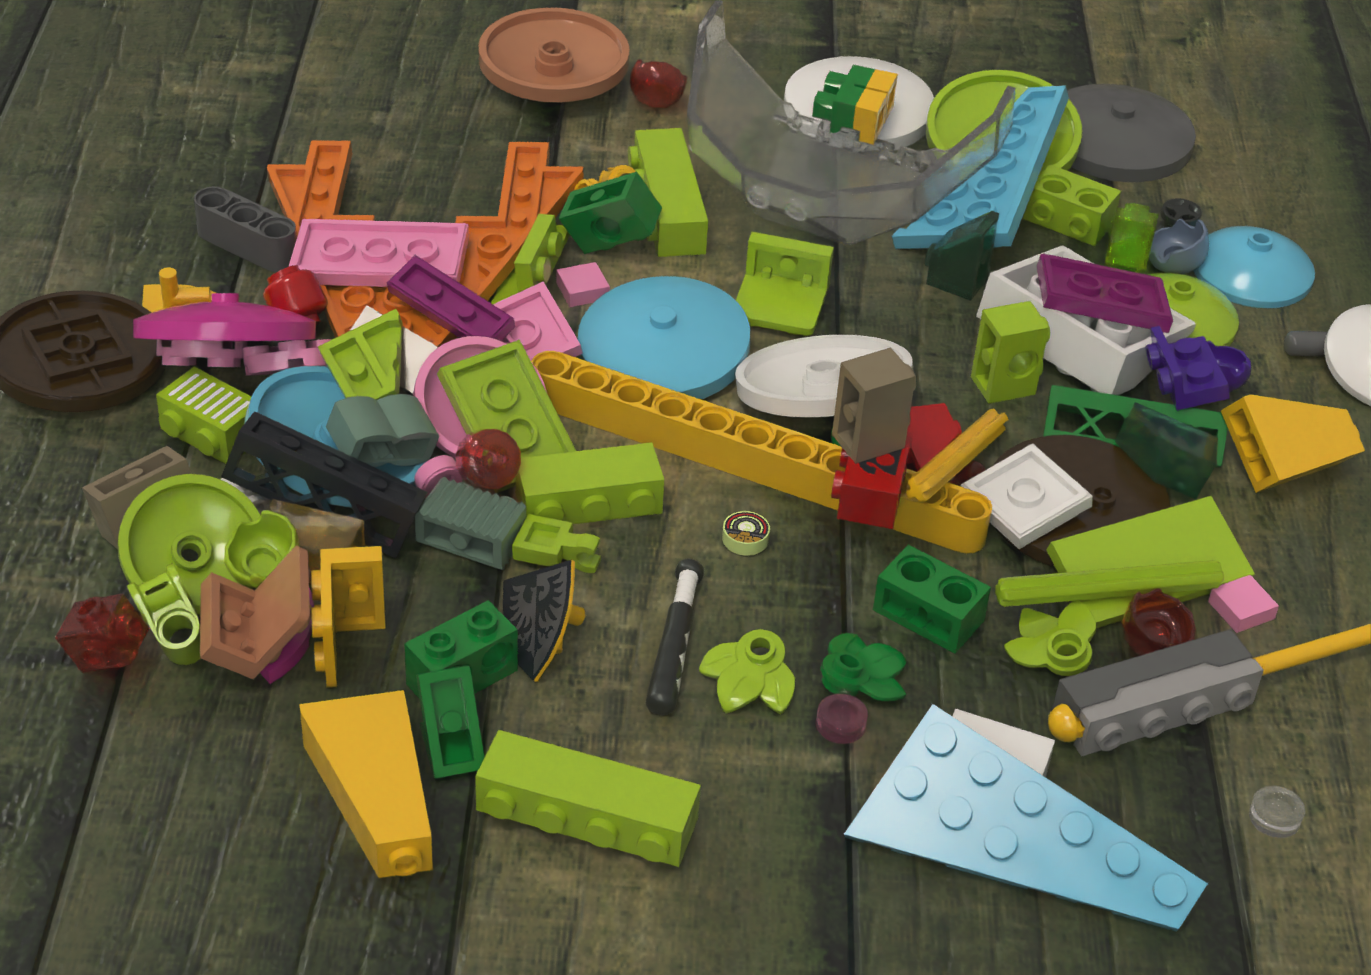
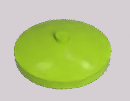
[926,70,1082,174]

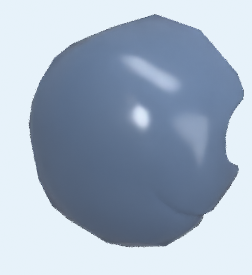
[1145,219,1209,274]

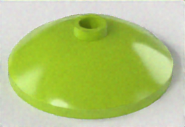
[1148,273,1239,346]
[118,474,260,617]

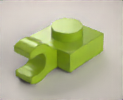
[512,514,601,573]

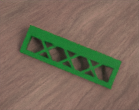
[1043,385,1228,468]

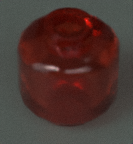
[455,429,521,490]

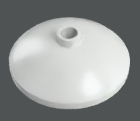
[1324,304,1371,406]

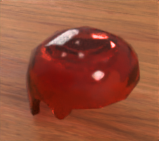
[630,59,687,108]
[1121,588,1196,656]

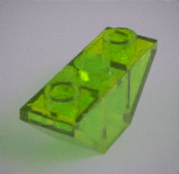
[1103,203,1159,274]

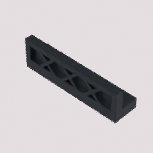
[221,411,428,558]

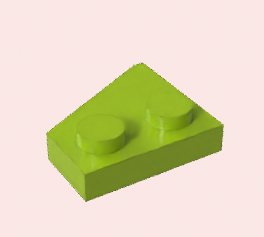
[318,309,403,400]

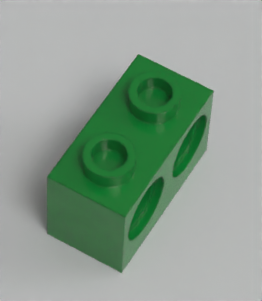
[873,544,991,654]
[404,600,518,699]

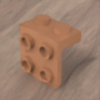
[200,546,312,679]

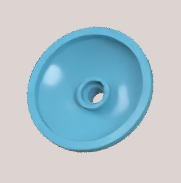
[1193,226,1315,308]

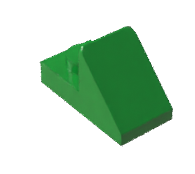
[416,665,484,778]

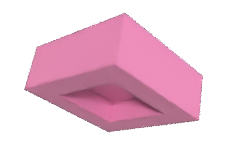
[556,262,610,307]
[1208,575,1279,633]

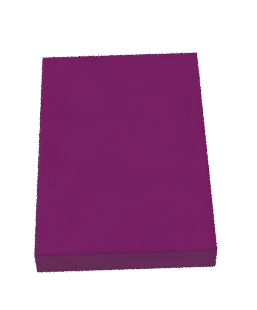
[1036,253,1173,333]

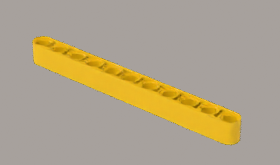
[531,351,993,554]

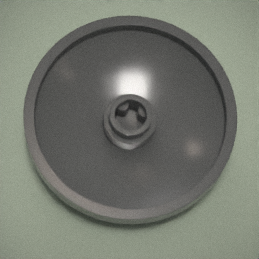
[1067,84,1196,182]

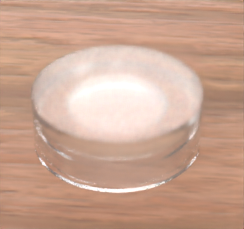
[1249,786,1305,838]

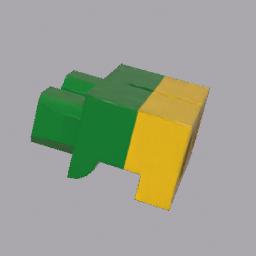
[812,65,898,145]

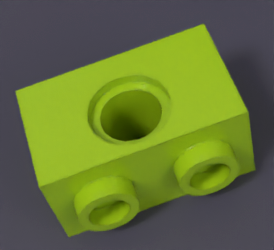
[971,301,1050,404]

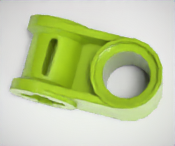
[127,563,201,665]

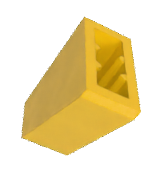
[1221,394,1365,493]

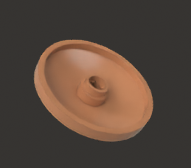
[479,8,629,102]

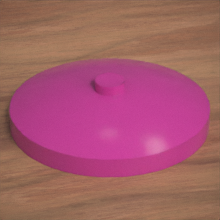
[133,293,316,341]

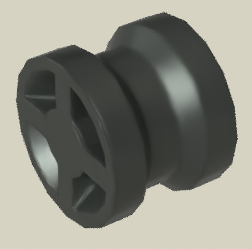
[1157,198,1202,230]

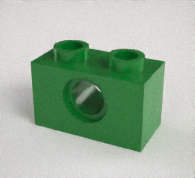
[558,172,662,254]

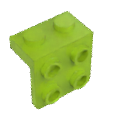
[736,231,834,336]

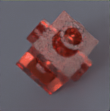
[55,593,149,673]

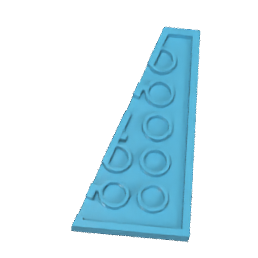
[892,85,1069,249]
[844,704,1208,932]

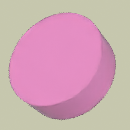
[414,455,463,499]

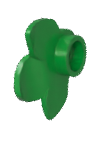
[820,633,906,701]

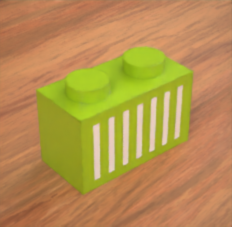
[156,367,252,464]

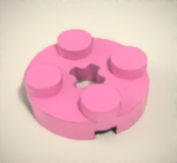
[156,339,248,367]
[242,339,331,376]

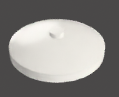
[784,56,934,153]
[735,335,913,417]

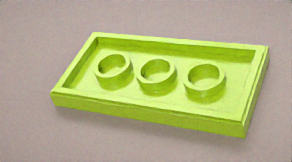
[1046,496,1255,628]

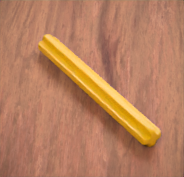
[905,408,1008,503]

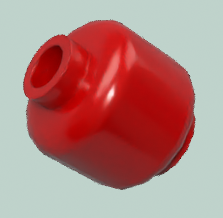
[263,265,328,325]

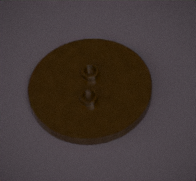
[0,290,166,412]
[993,435,1170,567]

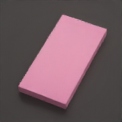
[288,219,470,287]

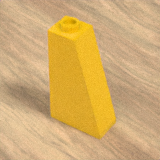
[299,690,433,878]

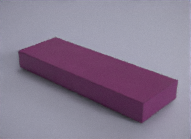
[387,255,515,341]

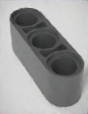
[194,186,297,272]

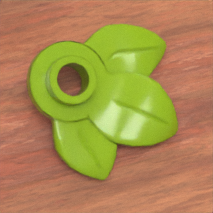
[1004,600,1096,676]
[699,629,795,714]

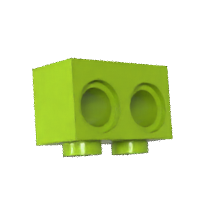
[1023,164,1121,246]

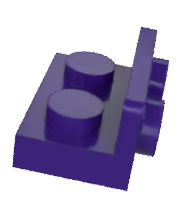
[1145,326,1230,410]

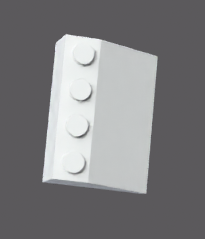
[976,245,1196,395]

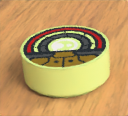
[722,511,770,556]

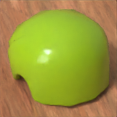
[224,510,300,588]

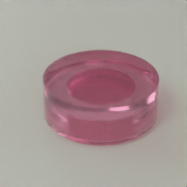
[816,694,868,744]

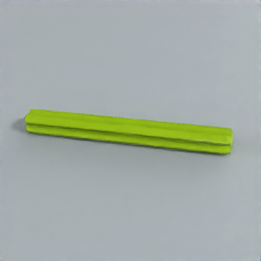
[995,560,1224,607]

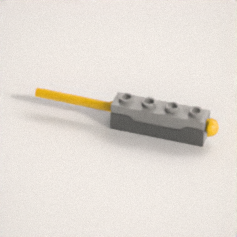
[1048,624,1371,756]

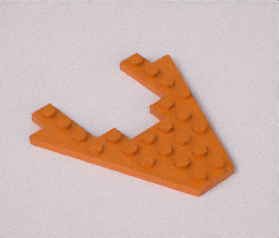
[267,141,584,347]

